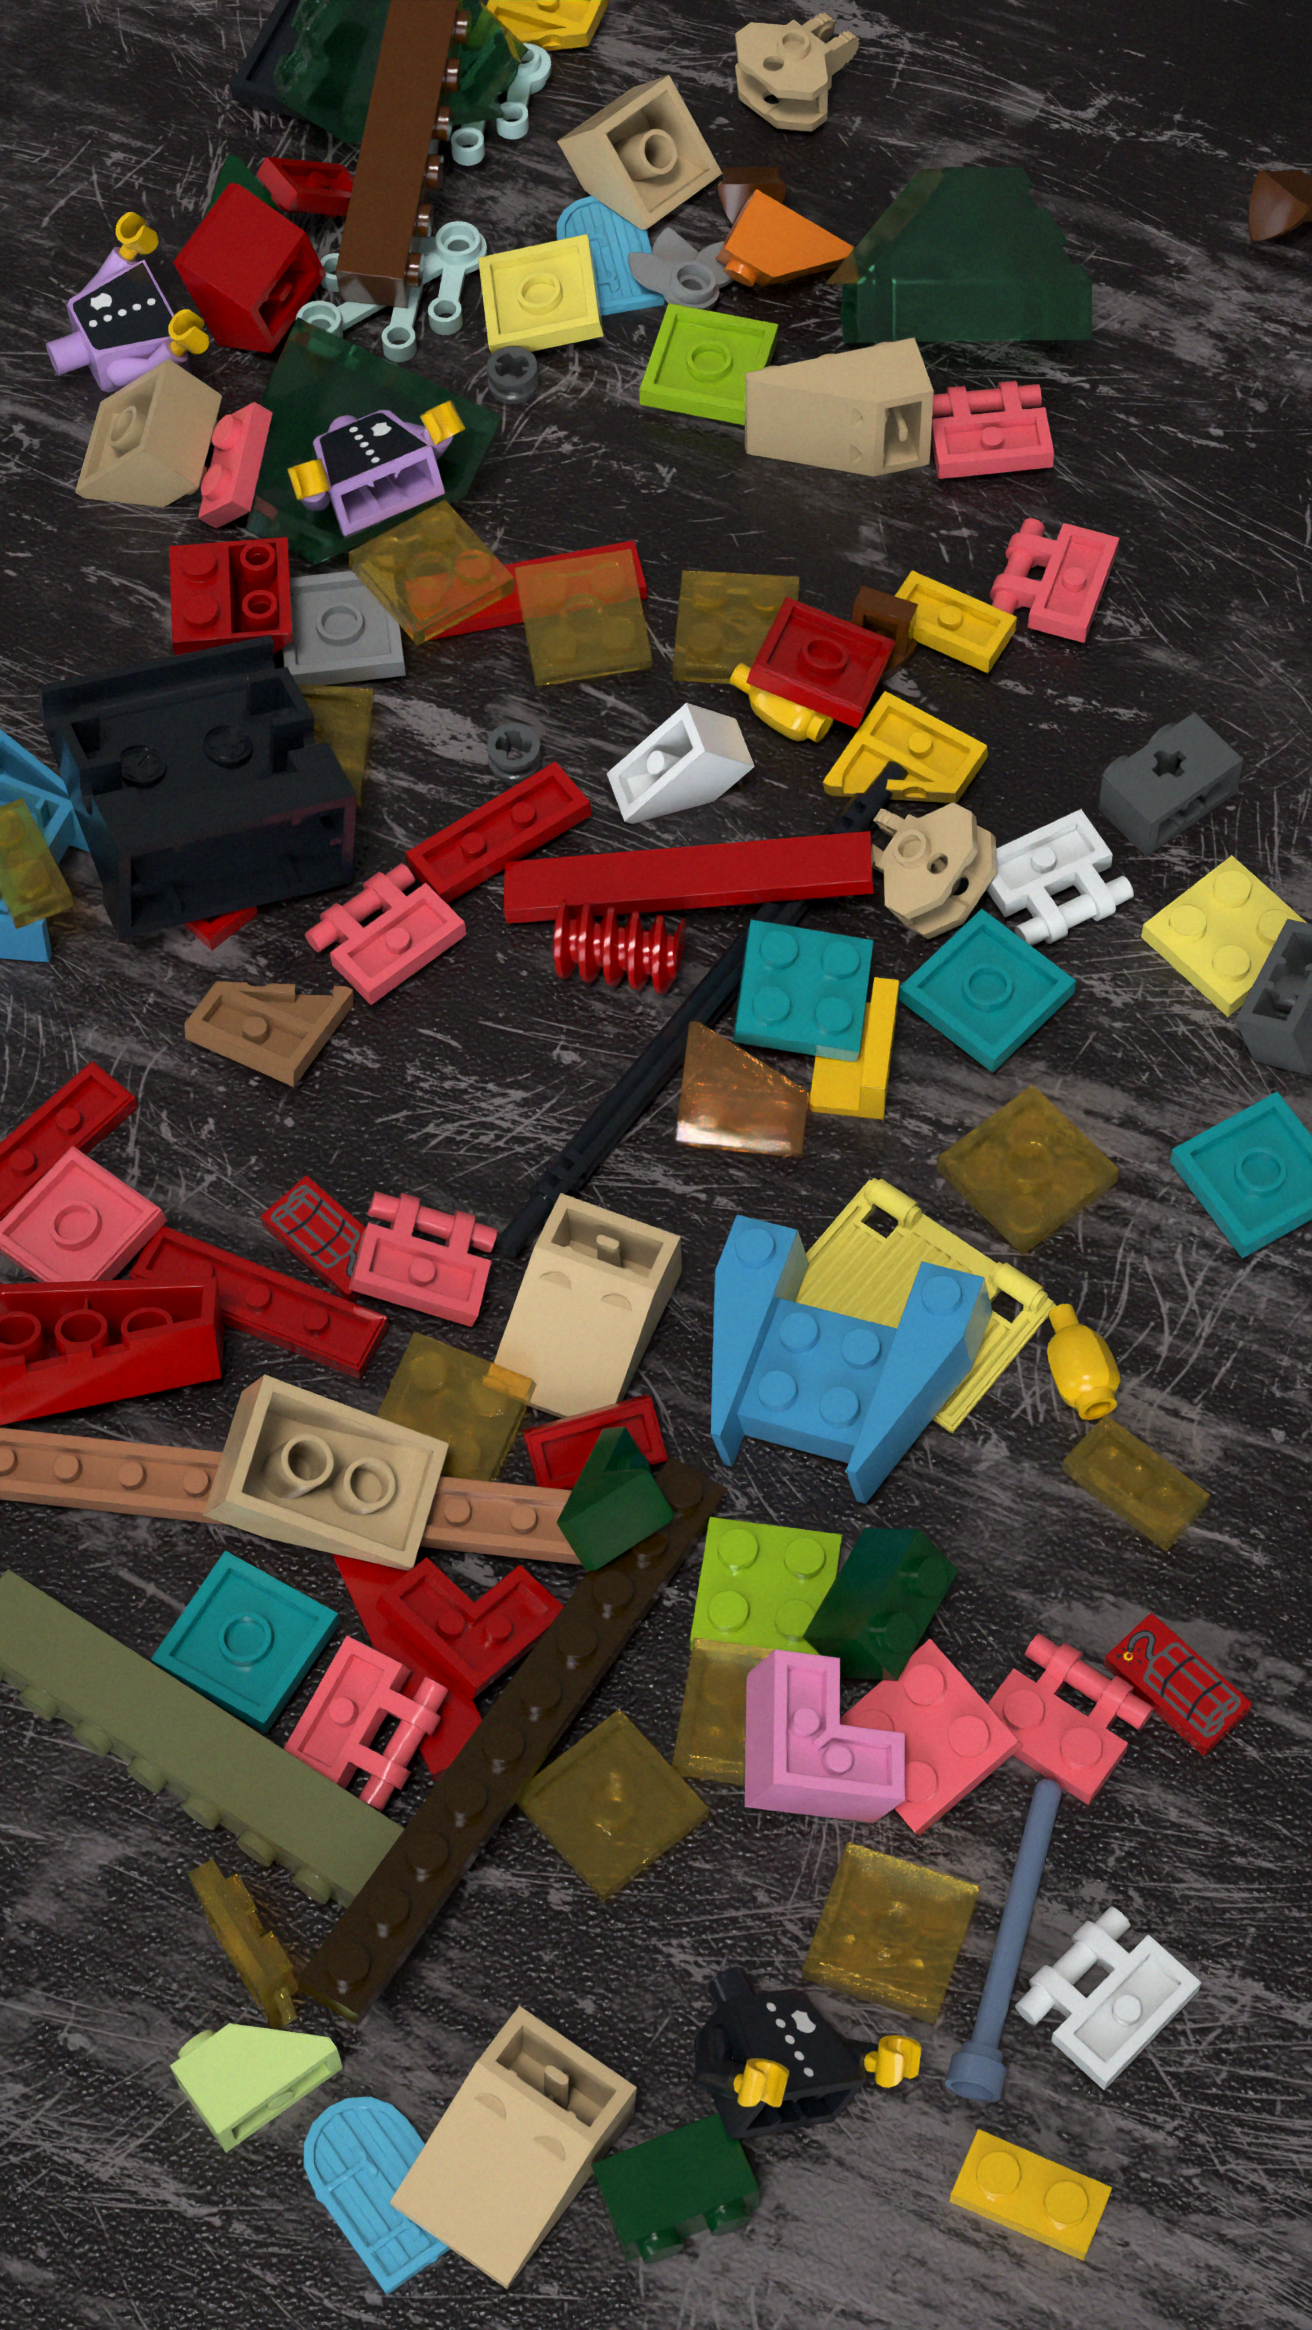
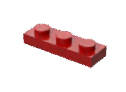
[405,761,591,904]

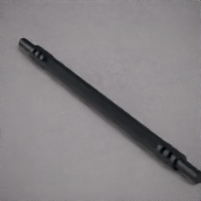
[495,761,908,1257]

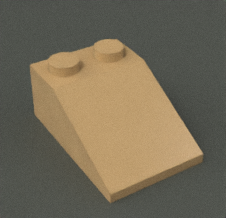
[203,1375,449,1571]

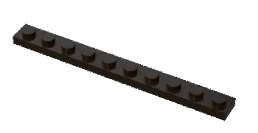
[298,1457,728,2026]

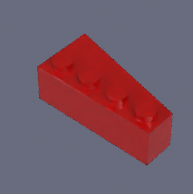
[0,1276,225,1425]

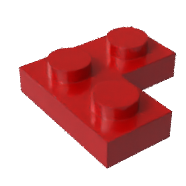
[375,1557,564,1701]

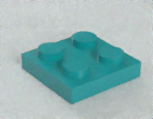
[899,909,1076,1073]
[732,920,873,1062]
[1169,1091,1312,1258]
[150,1551,340,1733]

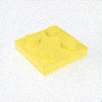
[478,234,604,354]
[1141,855,1307,1017]

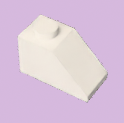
[607,703,755,824]

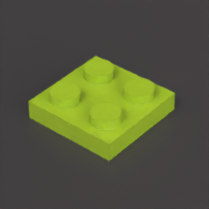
[639,303,779,425]
[690,1517,842,1660]

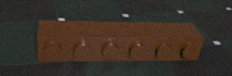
[336,0,472,309]

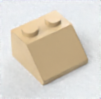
[557,75,723,230]
[75,359,222,507]

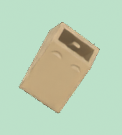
[745,337,934,477]
[486,1193,682,1418]
[390,2006,637,2289]

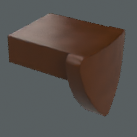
[718,166,786,225]
[1249,169,1312,241]
[849,585,918,684]

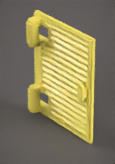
[795,1178,1056,1434]

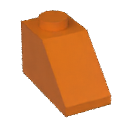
[715,189,854,287]

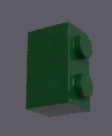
[802,1528,959,1681]
[591,2113,759,2264]

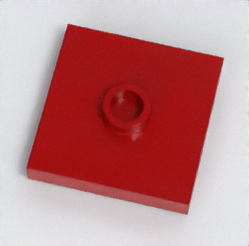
[746,597,896,728]

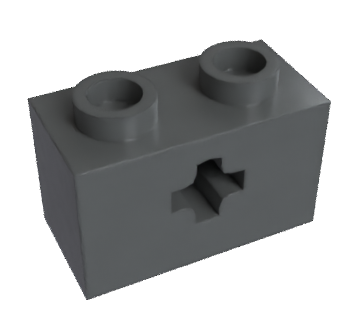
[1098,712,1243,857]
[1235,919,1312,1075]

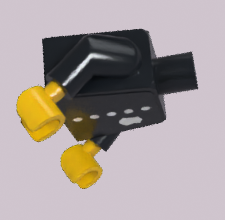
[694,1967,922,2140]

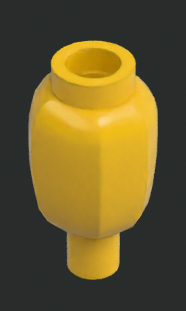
[729,663,834,743]
[1047,1304,1121,1420]

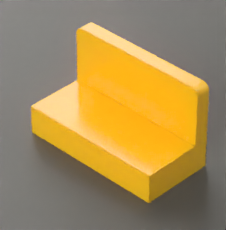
[809,977,899,1120]

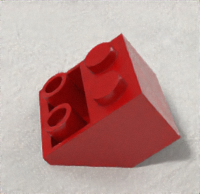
[173,183,326,353]
[169,537,293,656]

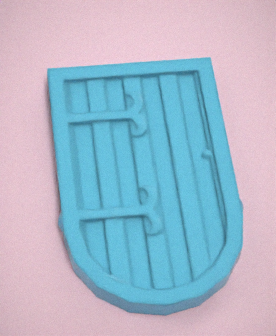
[557,196,665,316]
[304,2097,451,2296]

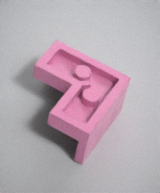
[745,1649,905,1823]

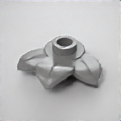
[628,227,734,311]

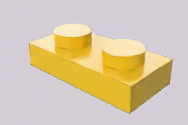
[895,571,1017,673]
[949,2129,1112,2261]

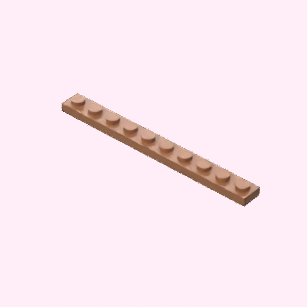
[0,1428,582,1565]

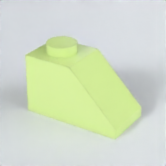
[170,2023,343,2153]

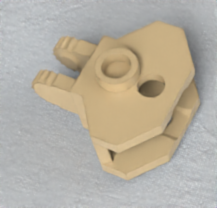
[735,13,860,132]
[872,803,997,940]

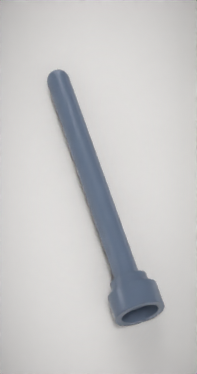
[945,1779,1062,2102]

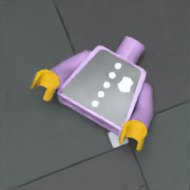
[46,212,209,393]
[287,400,466,537]

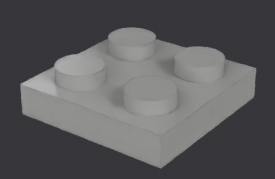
[282,566,406,688]

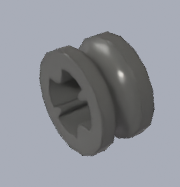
[487,346,539,404]
[487,722,542,784]

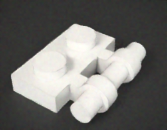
[986,809,1134,946]
[1015,1907,1201,2090]

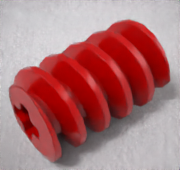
[552,899,687,995]

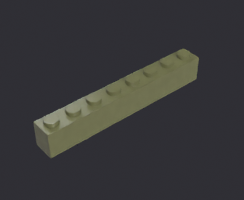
[0,1569,404,1909]

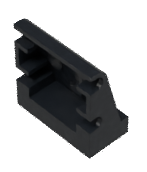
[38,635,357,939]

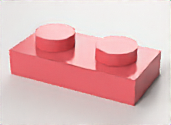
[198,402,273,529]

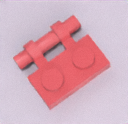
[931,381,1054,479]
[990,518,1120,643]
[305,863,466,1005]
[348,1191,498,1327]
[988,1633,1154,1806]
[284,1636,449,1812]

